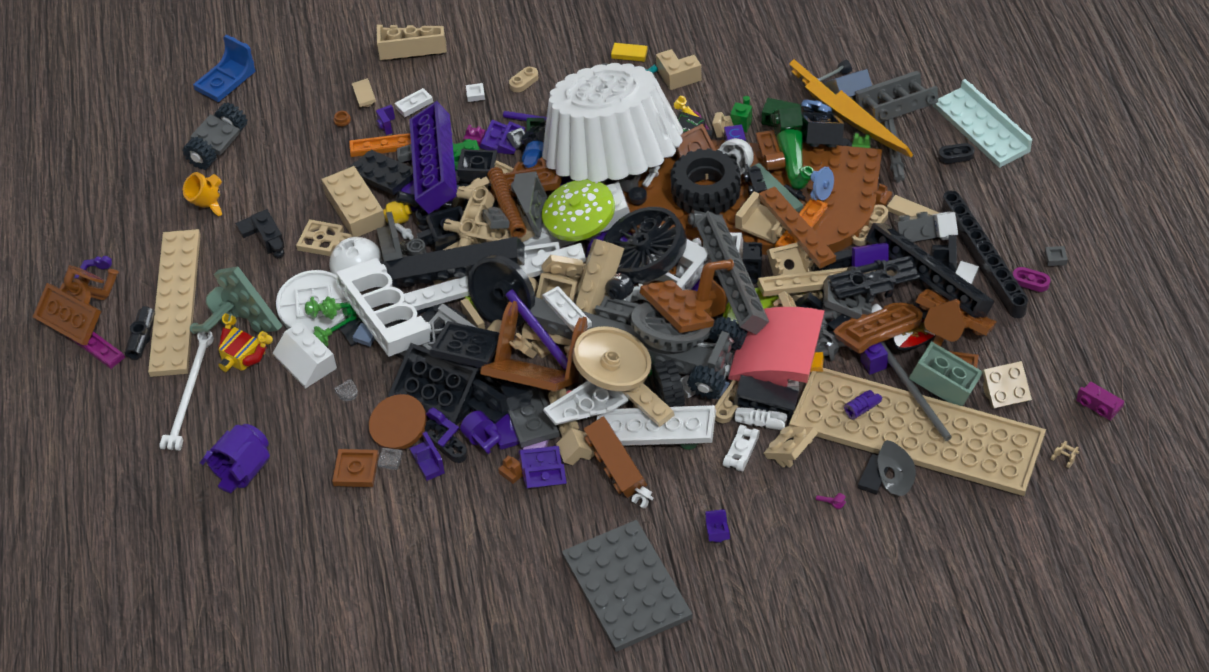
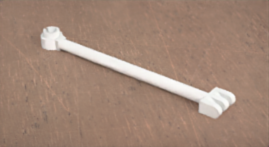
[160,331,214,450]

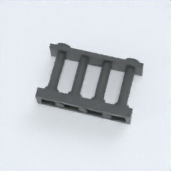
[855,71,938,122]

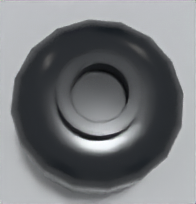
[605,273,634,300]

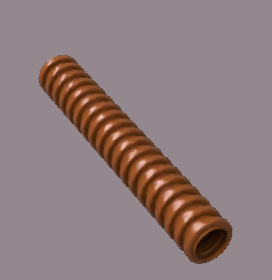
[488,167,526,238]

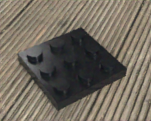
[430,321,499,368]

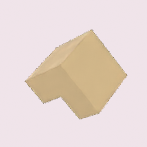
[556,428,597,465]

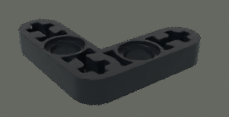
[424,406,471,463]

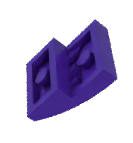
[480,120,525,154]
[518,446,567,489]

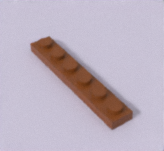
[759,186,836,268]

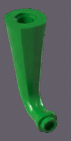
[776,129,814,190]

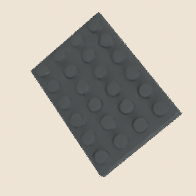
[562,520,693,652]

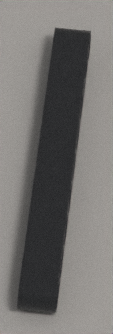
[942,190,1028,318]

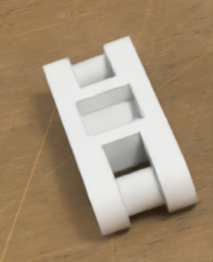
[723,424,760,472]

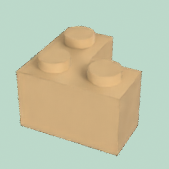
[656,49,702,90]

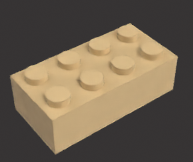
[322,166,386,237]

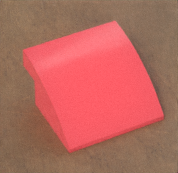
[728,307,824,387]

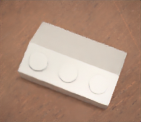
[273,321,337,389]

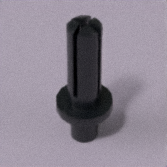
[784,184,806,201]

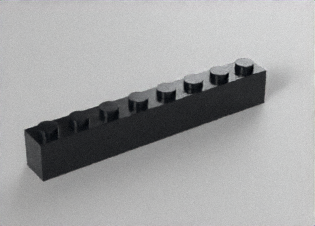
[380,237,525,288]

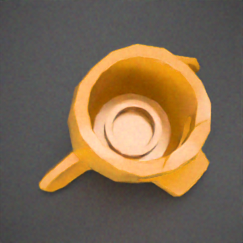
[183,172,222,216]

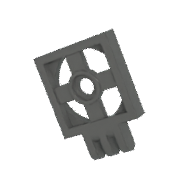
[824,276,872,319]

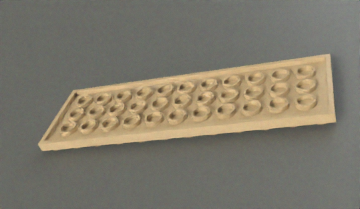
[789,368,1046,496]

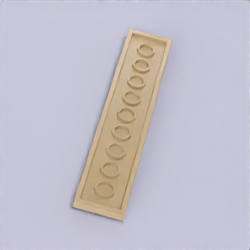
[148,229,200,377]

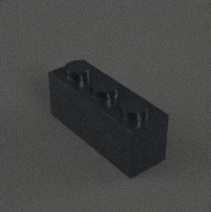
[733,375,798,420]

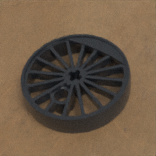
[603,207,687,284]

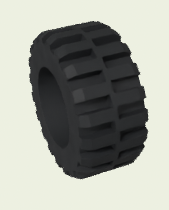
[671,148,741,215]

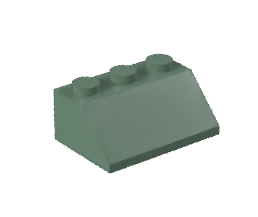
[909,341,982,406]

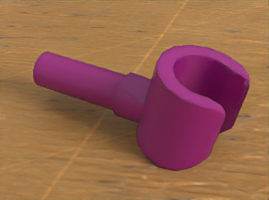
[816,493,846,509]

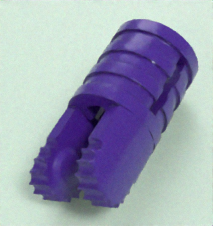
[844,390,883,420]

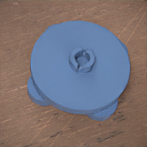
[801,100,832,113]
[811,167,834,200]

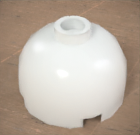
[718,138,754,174]

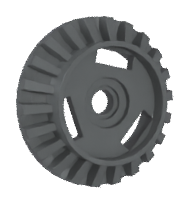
[630,302,711,352]

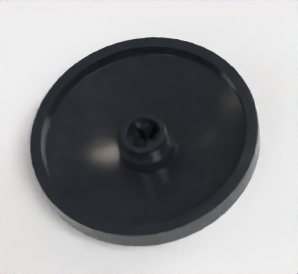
[468,255,535,327]

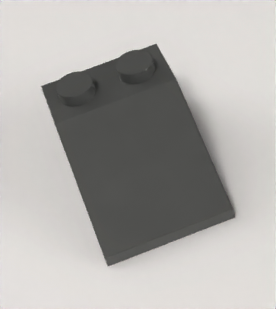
[511,171,547,238]

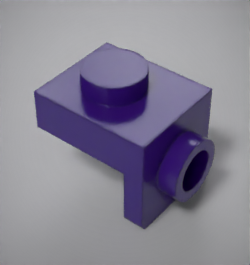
[376,105,395,135]
[705,509,730,542]

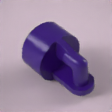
[460,411,501,454]

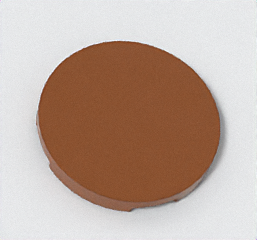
[369,394,427,450]

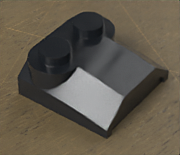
[457,149,497,183]

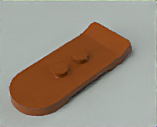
[834,303,922,353]

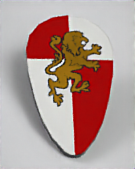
[893,319,936,350]

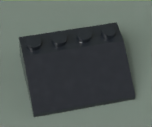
[388,343,485,424]

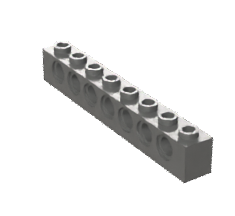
[696,211,769,335]

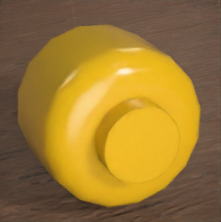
[383,201,412,224]

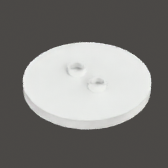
[276,270,348,333]

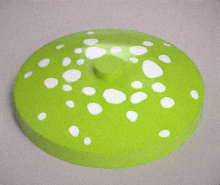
[542,179,615,241]

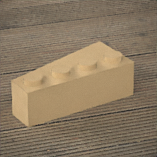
[377,25,447,60]

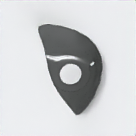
[878,440,916,496]

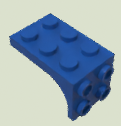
[193,35,256,102]

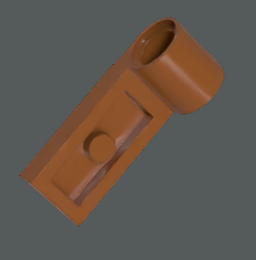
[756,130,785,171]

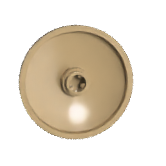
[573,327,651,391]

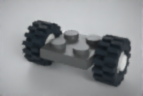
[182,102,248,170]
[687,317,748,399]

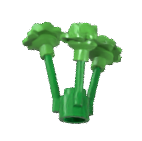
[305,296,358,347]

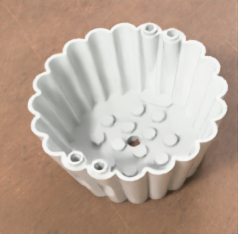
[542,63,683,182]

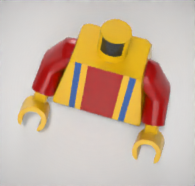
[218,313,273,372]

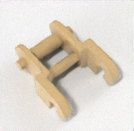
[1051,441,1079,468]

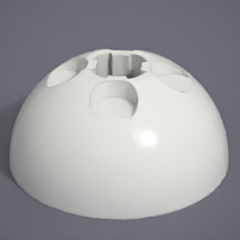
[329,237,383,275]

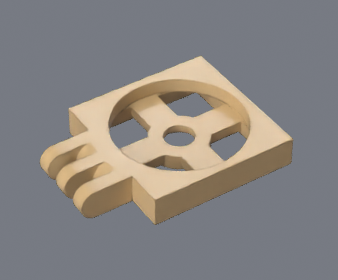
[296,219,352,256]

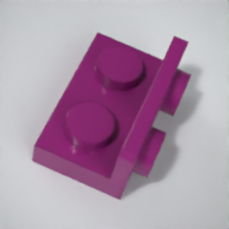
[1076,381,1125,421]

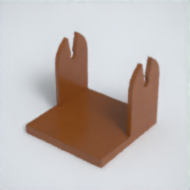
[480,301,588,391]

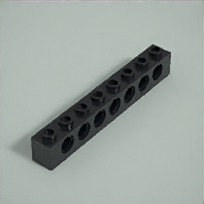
[865,223,995,317]

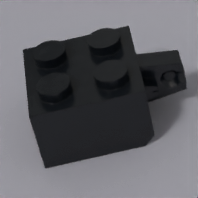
[417,206,470,251]

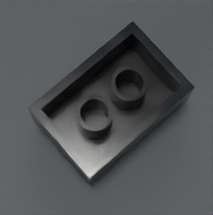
[801,112,844,147]

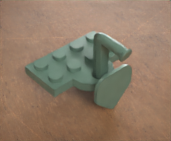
[190,267,282,334]

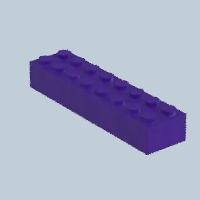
[409,101,457,214]

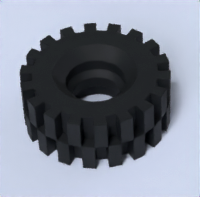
[652,359,685,407]

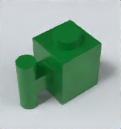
[730,96,752,133]

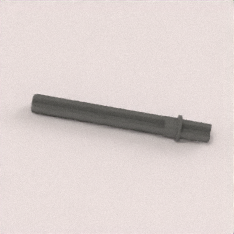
[883,118,905,183]

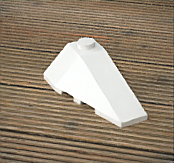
[543,381,629,425]

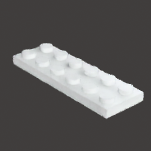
[597,405,716,445]

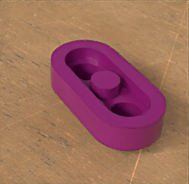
[1013,267,1051,292]

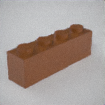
[584,416,647,498]

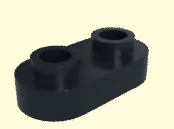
[938,143,975,163]

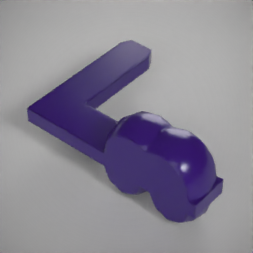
[75,256,112,279]
[426,408,459,447]

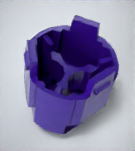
[200,424,270,493]

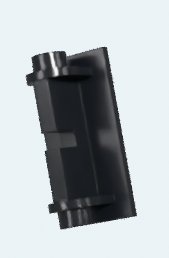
[743,164,767,196]

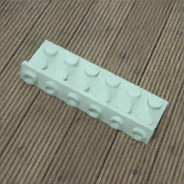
[933,79,1032,168]

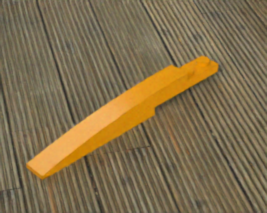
[789,59,913,158]

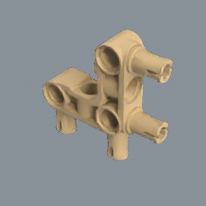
[443,186,512,247]

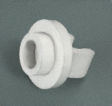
[631,486,654,509]

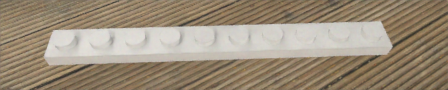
[404,243,586,311]

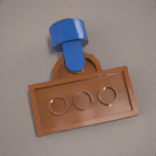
[490,141,563,200]

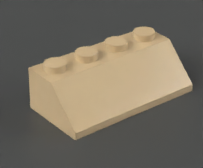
[574,239,624,315]

